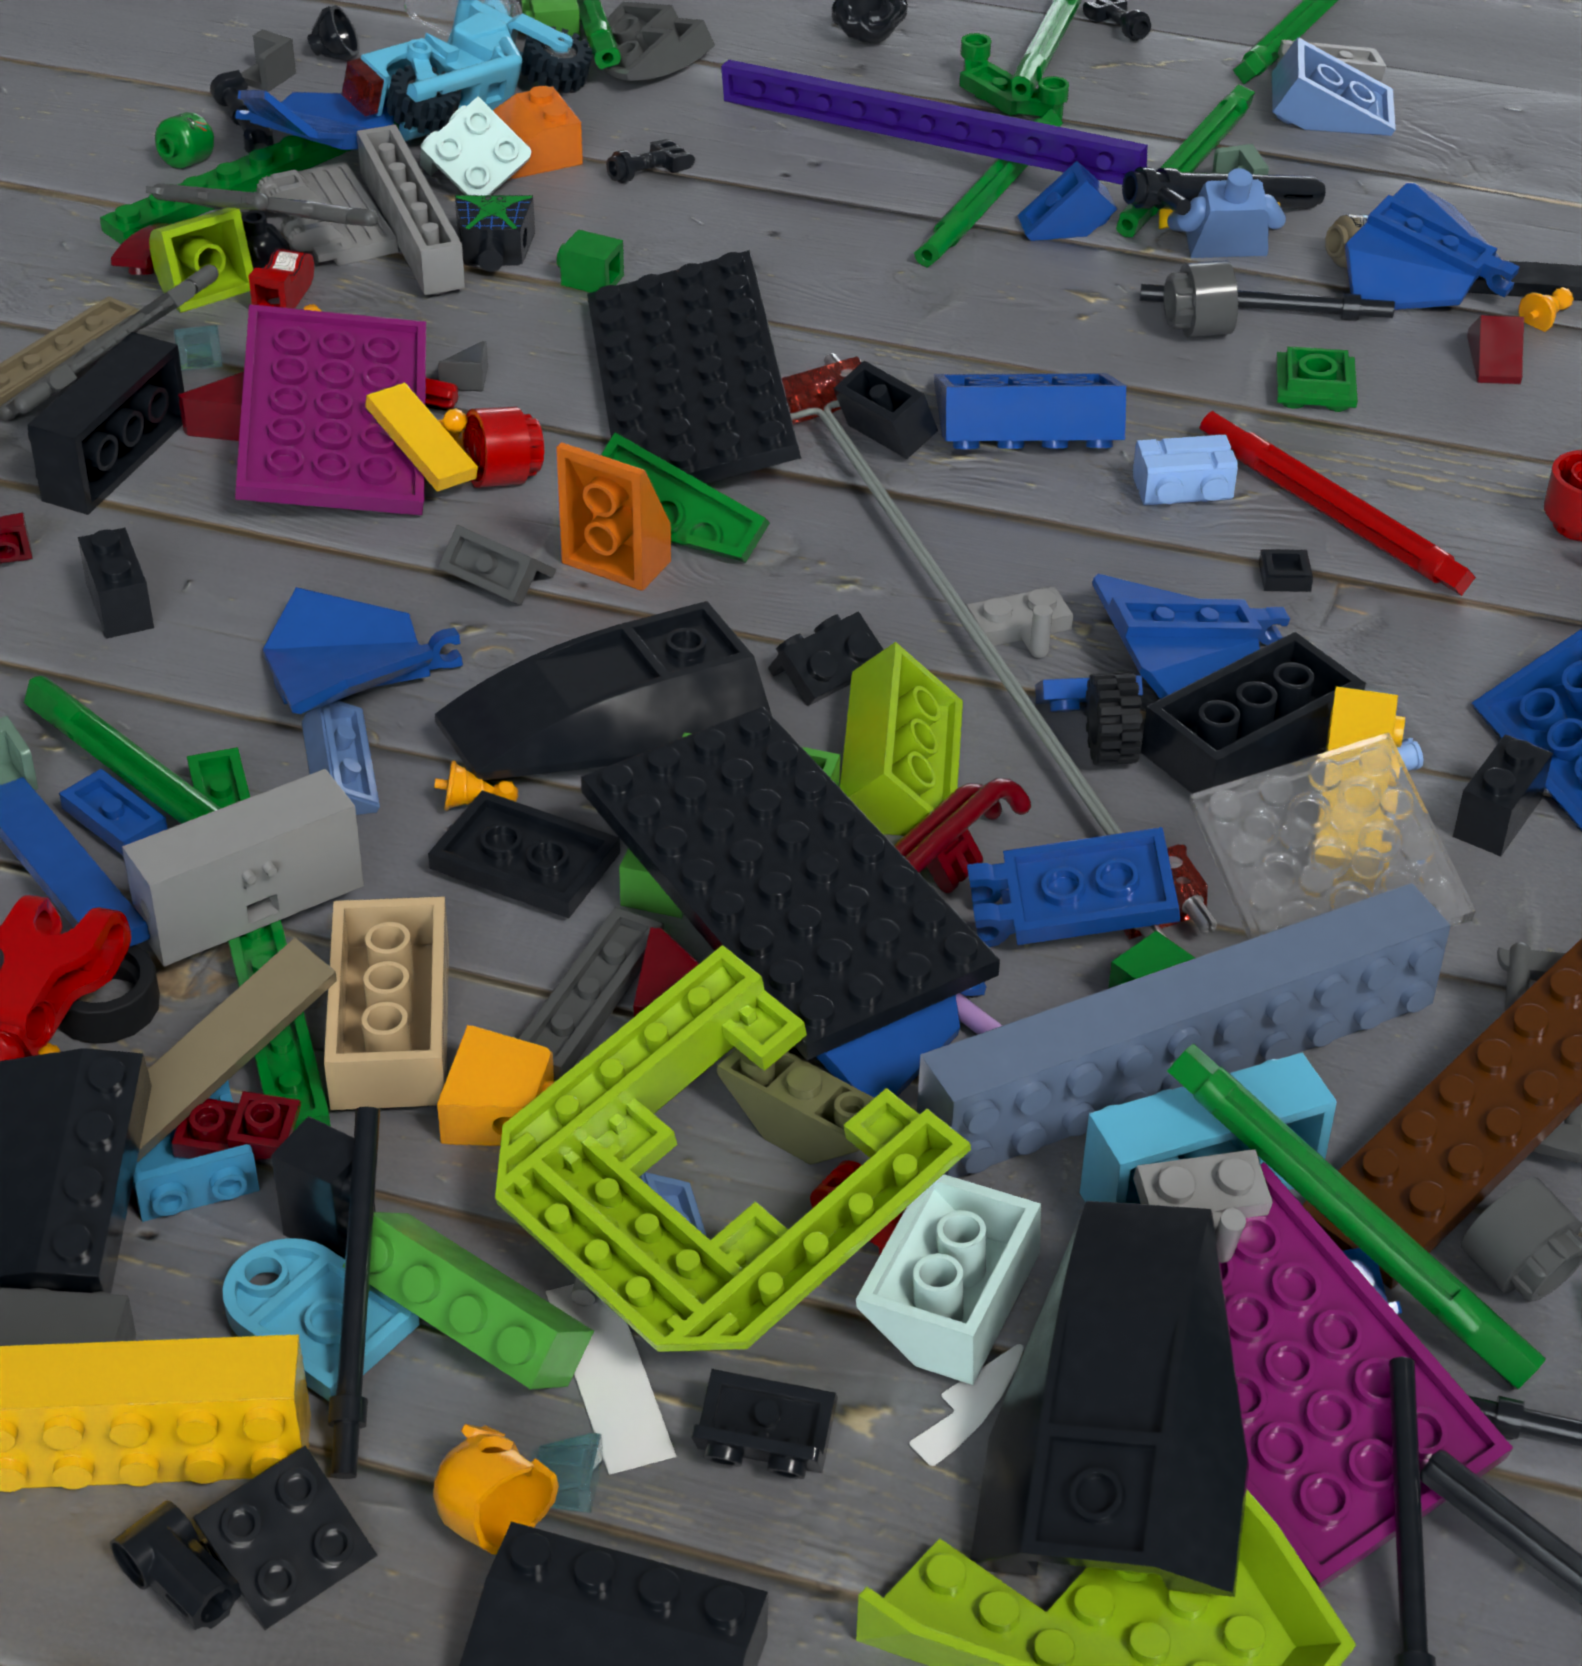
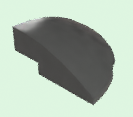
[604,1,715,81]

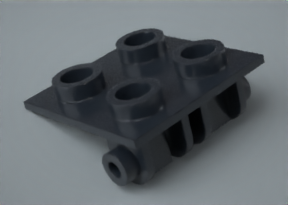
[193,1445,377,1630]

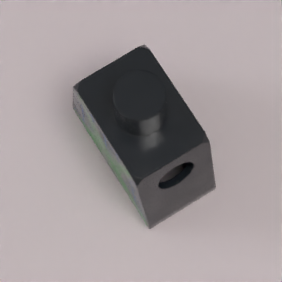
[455,195,535,272]

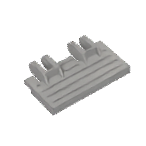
[256,161,398,266]

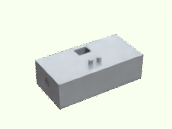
[122,769,364,967]

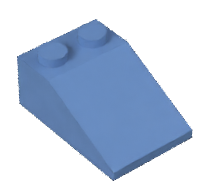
[1272,37,1396,136]

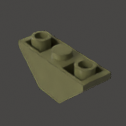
[717,1048,874,1165]

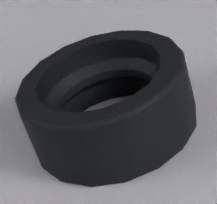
[59,945,160,1043]

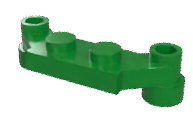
[959,33,1069,120]

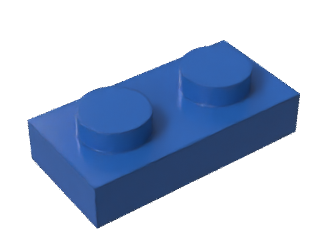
[1035,675,1143,712]
[59,769,168,856]

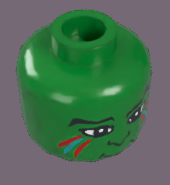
[155,112,214,169]

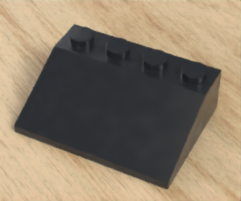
[0,1048,152,1293]
[459,1522,768,1666]

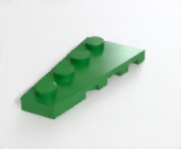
[601,433,770,563]

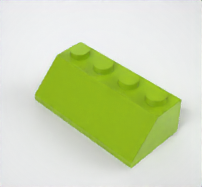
[840,642,963,836]

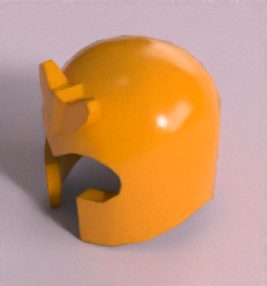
[433,1423,559,1555]

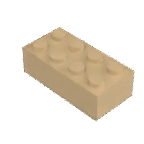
[324,897,449,1110]

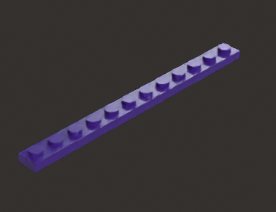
[721,59,1148,185]

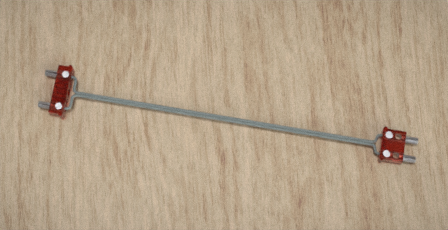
[782,353,1217,940]

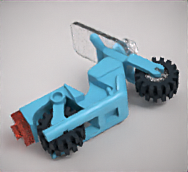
[341,0,593,141]

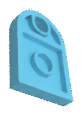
[222,1238,419,1401]

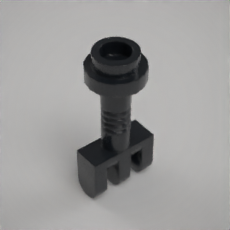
[1083,0,1151,40]
[606,139,695,183]

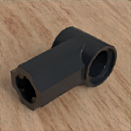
[110,1500,241,1630]

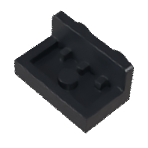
[768,611,884,706]
[691,1369,838,1479]

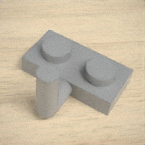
[966,586,1073,658]
[1133,1149,1273,1263]

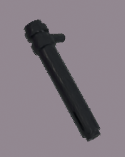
[1122,167,1326,215]

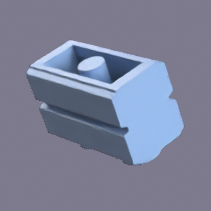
[1133,435,1238,506]

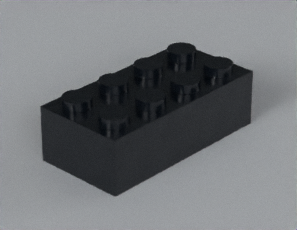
[27,332,185,515]
[1141,632,1366,807]

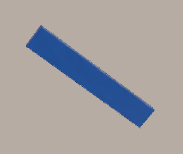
[0,777,150,948]

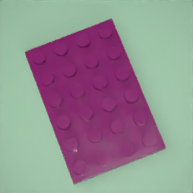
[235,304,426,515]
[1220,1162,1513,1589]

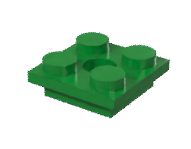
[1276,346,1358,412]

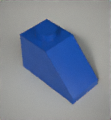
[1017,161,1117,241]

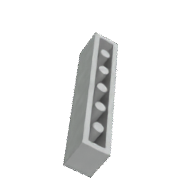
[357,124,465,295]

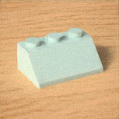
[856,1174,1041,1385]

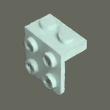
[420,96,531,195]

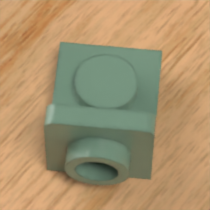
[1212,144,1269,175]

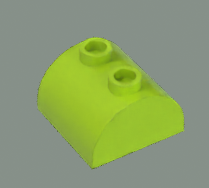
[149,207,253,313]

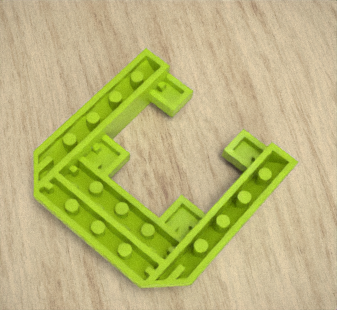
[495,945,971,1352]

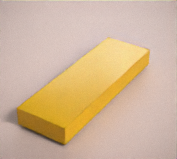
[365,383,478,492]

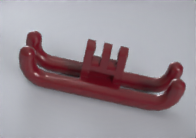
[894,778,1031,893]

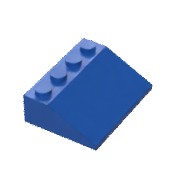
[934,373,1127,449]
[1472,629,1582,831]

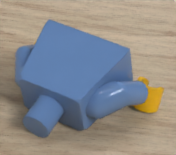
[1158,168,1286,258]

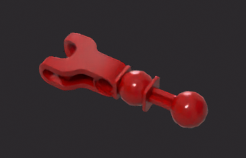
[0,895,132,1061]

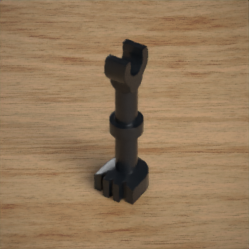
[210,70,274,153]

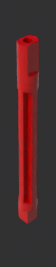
[1199,411,1476,596]

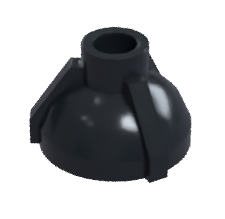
[307,5,360,61]
[242,210,290,268]

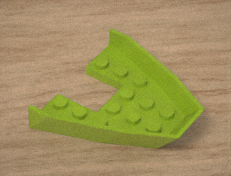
[856,1490,1356,1666]

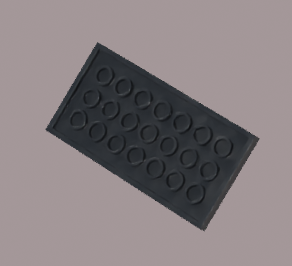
[587,250,801,484]
[581,706,1000,1060]

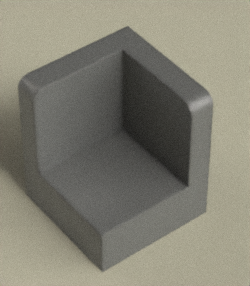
[241,29,296,92]

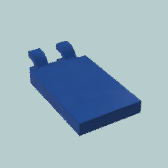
[967,827,1180,948]

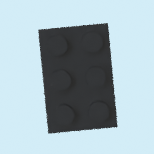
[428,790,620,918]

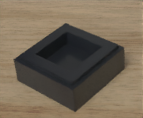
[1259,549,1313,592]

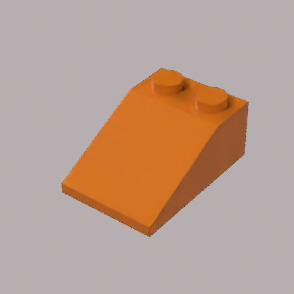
[493,86,583,180]
[556,442,671,591]

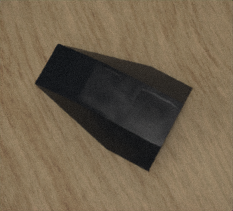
[435,601,772,780]
[970,1201,1249,1597]

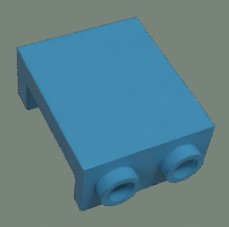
[132,1080,260,1222]

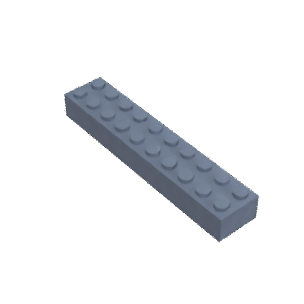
[917,883,1451,1178]

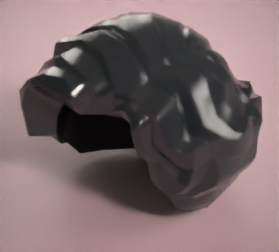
[831,0,908,43]

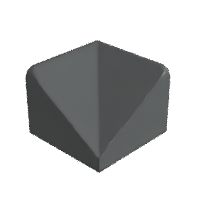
[438,341,488,391]

